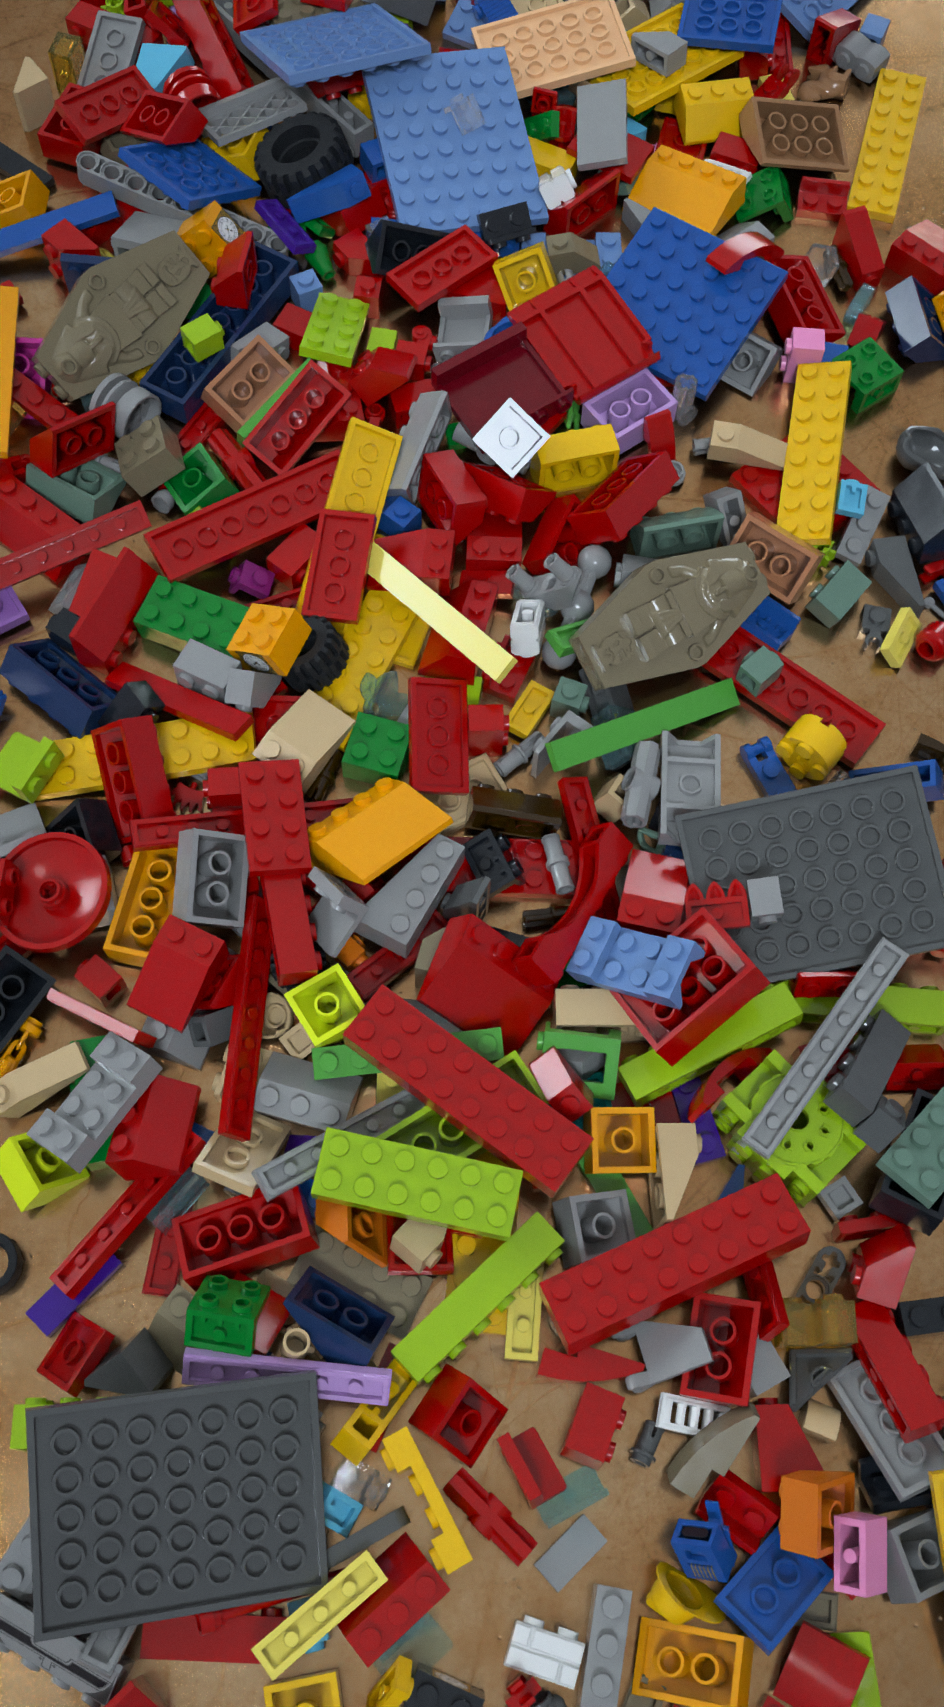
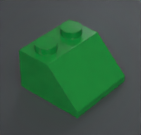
[164,442,240,515]

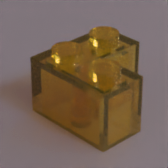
[774,1294,858,1348]

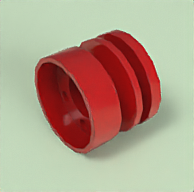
[162,66,222,137]

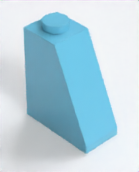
[136,43,195,93]

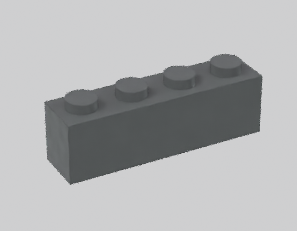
[823,1009,911,1127]

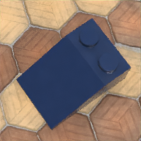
[283,1266,395,1366]

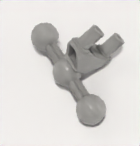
[505,544,612,670]

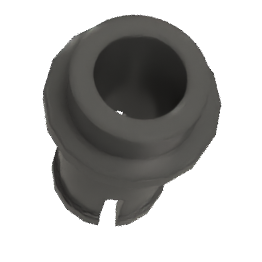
[630,1420,665,1468]

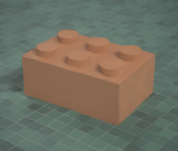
[201,334,295,433]
[730,512,825,605]

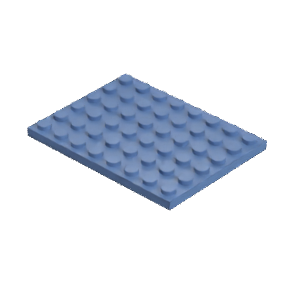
[361,46,549,234]

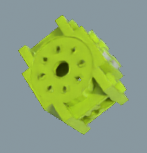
[712,1049,867,1207]

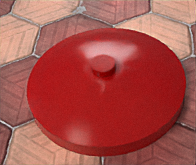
[0,832,112,953]

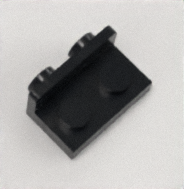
[476,201,537,250]
[463,828,525,899]
[858,1456,933,1515]

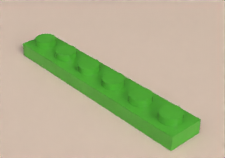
[311,1027,504,1080]

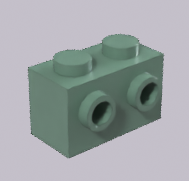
[805,560,872,629]

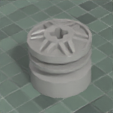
[89,372,161,439]

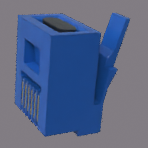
[670,1500,738,1583]

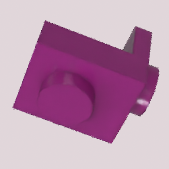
[228,559,275,599]

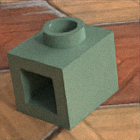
[735,645,784,697]
[549,676,591,718]

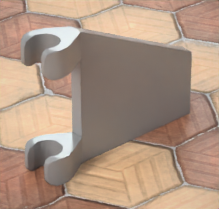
[612,1321,714,1394]

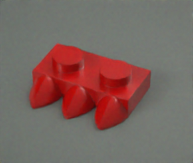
[684,879,751,930]

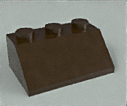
[465,784,562,839]

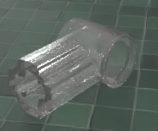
[671,373,698,426]

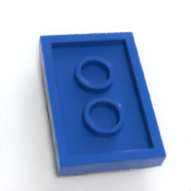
[713,1526,834,1656]

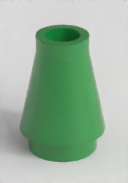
[305,240,336,281]

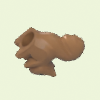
[797,64,852,102]

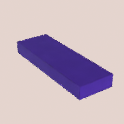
[254,199,317,255]
[25,1254,123,1338]

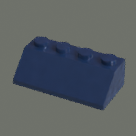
[0,638,117,739]

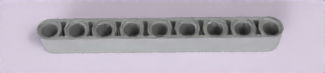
[76,151,289,256]

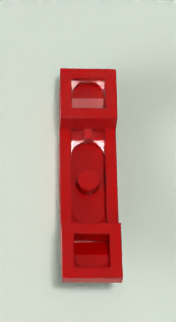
[706,232,784,275]
[687,1047,773,1123]

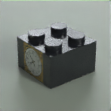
[402,1662,485,1707]

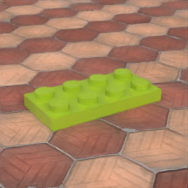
[299,292,370,368]

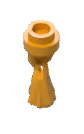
[0,1017,43,1078]

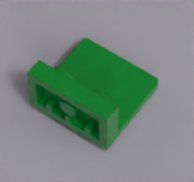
[736,167,794,223]
[831,337,904,415]
[184,1275,271,1357]

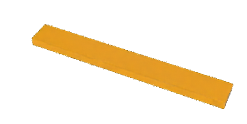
[0,286,19,459]

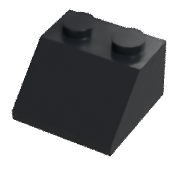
[45,798,123,863]

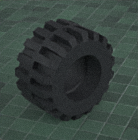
[282,615,349,693]

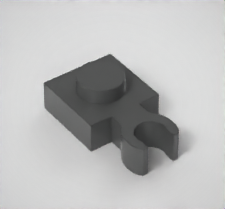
[859,604,892,653]

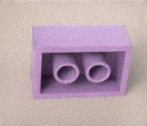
[580,368,678,455]

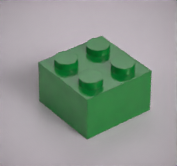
[341,712,409,785]

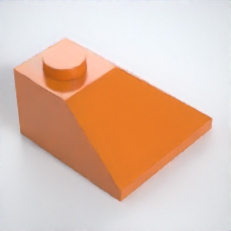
[315,1199,388,1268]

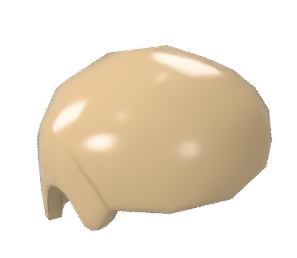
[262,992,294,1039]

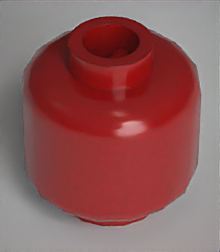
[915,621,944,662]

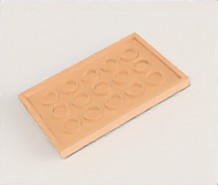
[471,0,636,99]

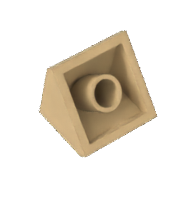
[13,56,54,132]

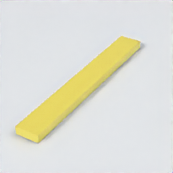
[367,541,518,684]

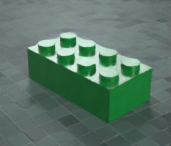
[133,575,250,658]

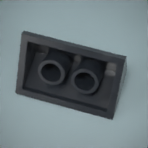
[365,219,449,276]
[0,945,57,1054]

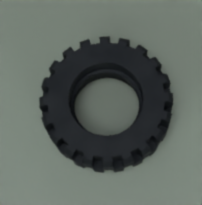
[254,111,354,209]

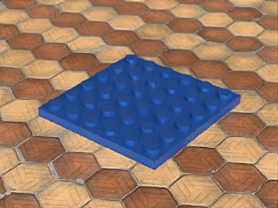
[607,207,788,401]

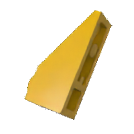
[330,1359,417,1466]

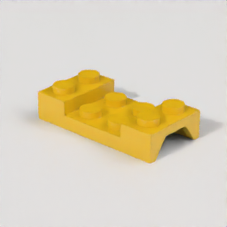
[379,1426,473,1574]

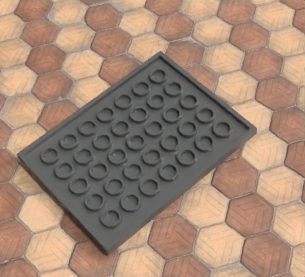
[675,765,944,984]
[25,1370,328,1643]

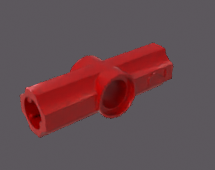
[207,428,266,490]
[442,1467,538,1567]

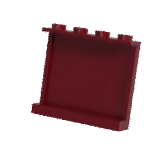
[431,321,574,454]

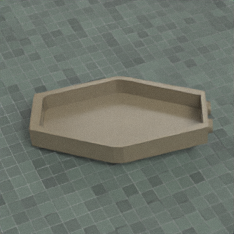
[31,230,210,402]
[568,542,771,691]

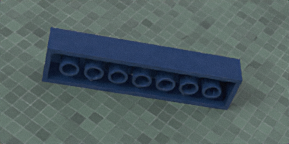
[139,240,299,424]

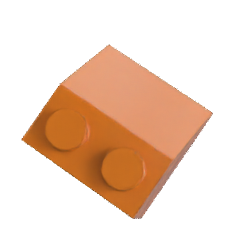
[778,1470,855,1559]

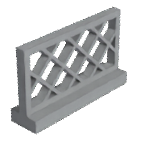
[199,76,308,147]

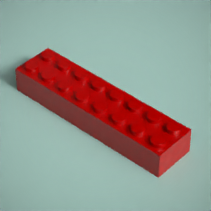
[342,984,594,1199]
[539,1173,811,1356]

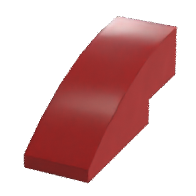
[536,1347,645,1384]

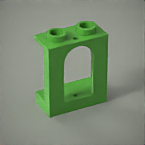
[533,1021,621,1100]

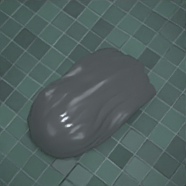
[896,426,944,480]

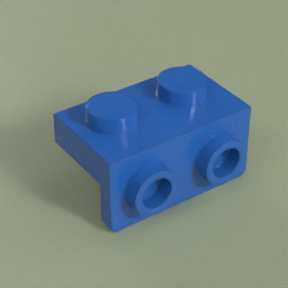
[741,596,801,651]

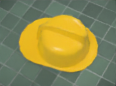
[646,1562,726,1625]

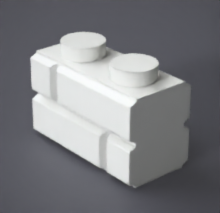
[538,165,578,210]
[510,599,546,658]
[503,1615,585,1690]

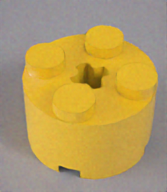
[775,714,847,780]

